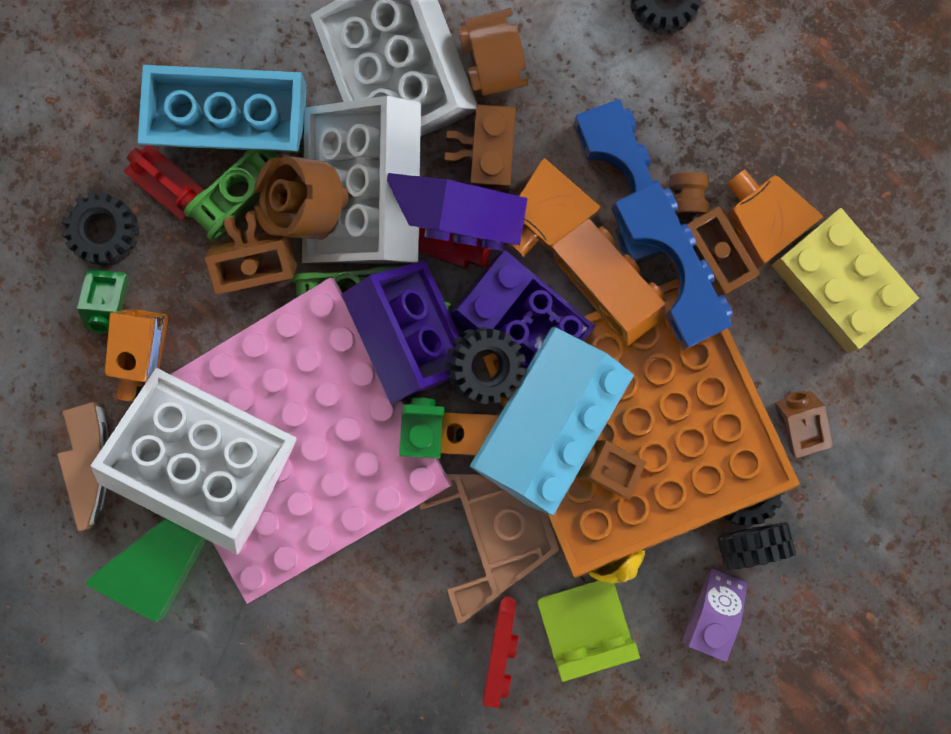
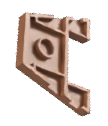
[419,474,559,624]

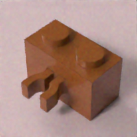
[445,105,516,194]
[669,206,760,297]
[205,211,297,295]

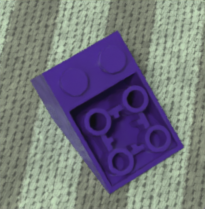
[450,250,595,372]

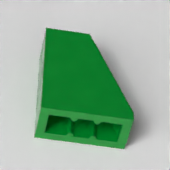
[85,519,207,623]

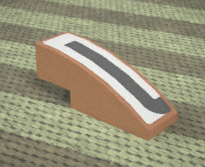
[57,402,109,531]

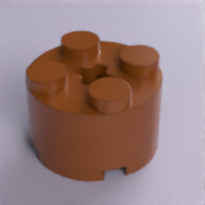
[458,8,528,97]
[254,156,349,240]

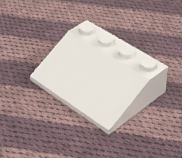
[311,0,477,136]
[302,96,421,264]
[91,368,296,555]

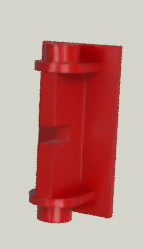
[123,145,204,221]

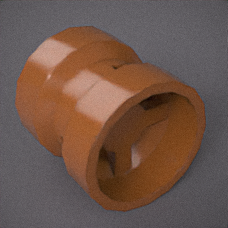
[669,172,709,218]

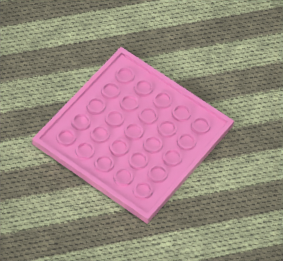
[170,278,452,604]

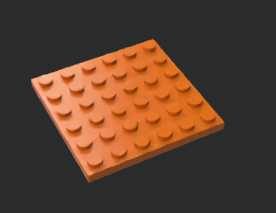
[483,278,800,578]

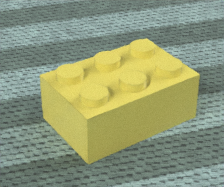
[771,208,919,353]

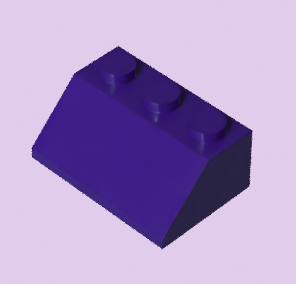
[387,173,528,251]
[341,260,475,405]

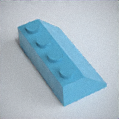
[138,65,307,152]
[470,327,634,516]

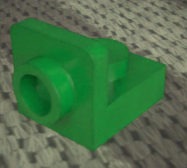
[77,269,129,334]
[399,398,444,459]

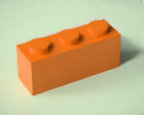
[552,219,666,346]

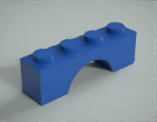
[573,99,664,263]
[611,181,733,350]

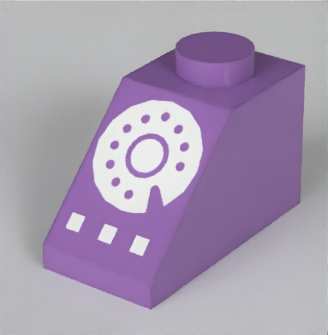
[682,568,748,662]

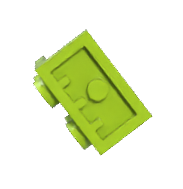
[537,580,640,682]

